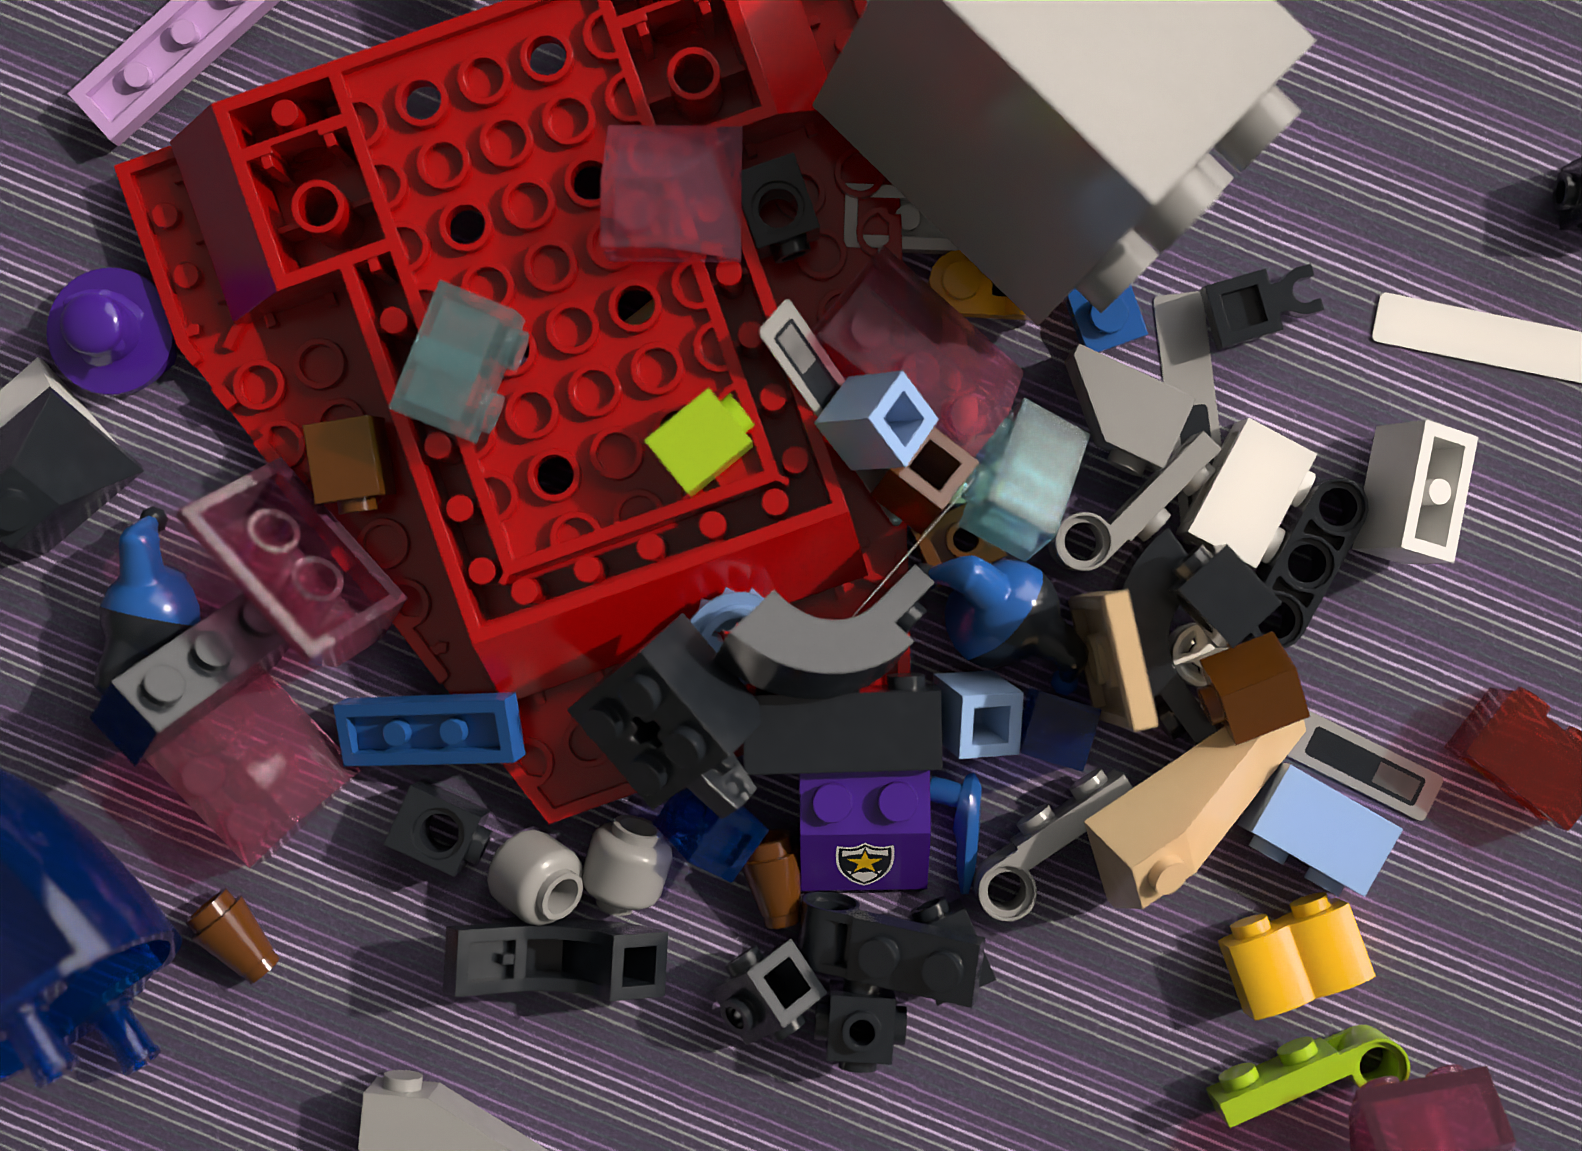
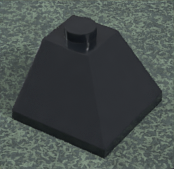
[0,386,144,553]

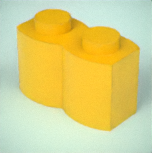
[1218,892,1376,1021]

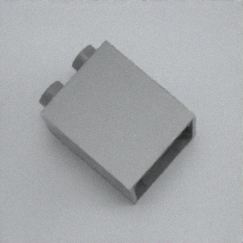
[812,0,1317,326]

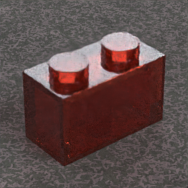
[1444,687,1582,831]

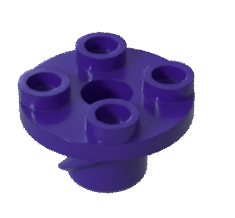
[47,268,177,396]

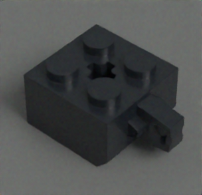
[567,613,761,819]

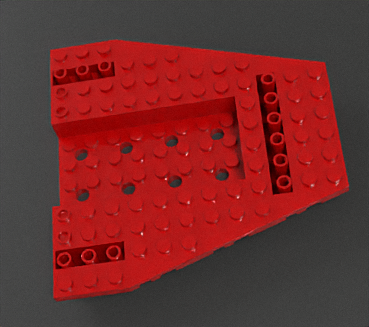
[114,0,911,824]

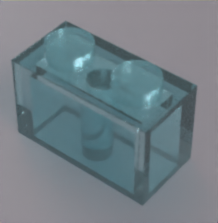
[389,280,529,444]
[959,397,1090,562]

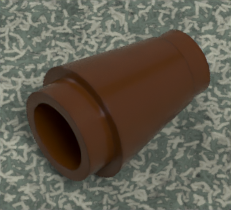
[737,829,801,929]
[185,888,280,985]

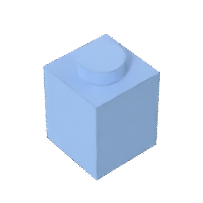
[815,371,939,470]
[933,670,1024,759]

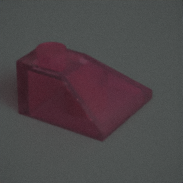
[600,125,742,262]

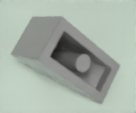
[1065,344,1197,477]

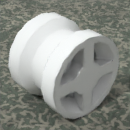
[1169,623,1229,687]

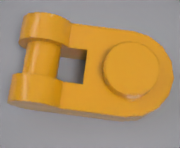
[928,250,1031,320]

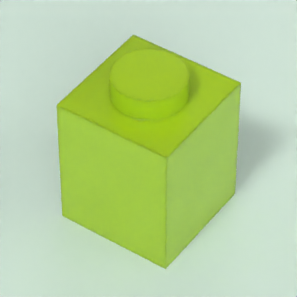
[645,388,754,497]

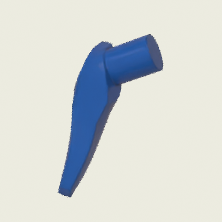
[930,772,982,894]

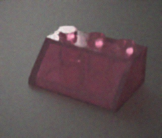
[812,245,1024,457]
[176,457,408,667]
[146,672,361,868]

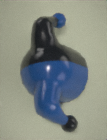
[93,506,201,696]
[917,555,1089,696]

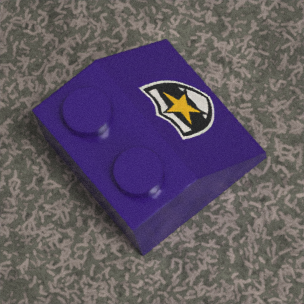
[799,770,931,891]

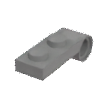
[1048,431,1222,571]
[973,768,1133,921]

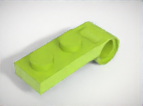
[1206,1025,1410,1128]

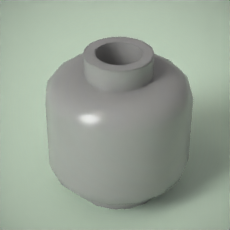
[582,815,672,916]
[487,830,583,926]

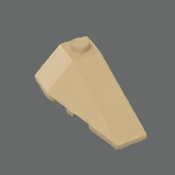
[1084,719,1306,909]

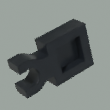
[1200,263,1325,350]

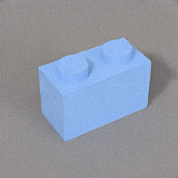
[1237,762,1403,897]

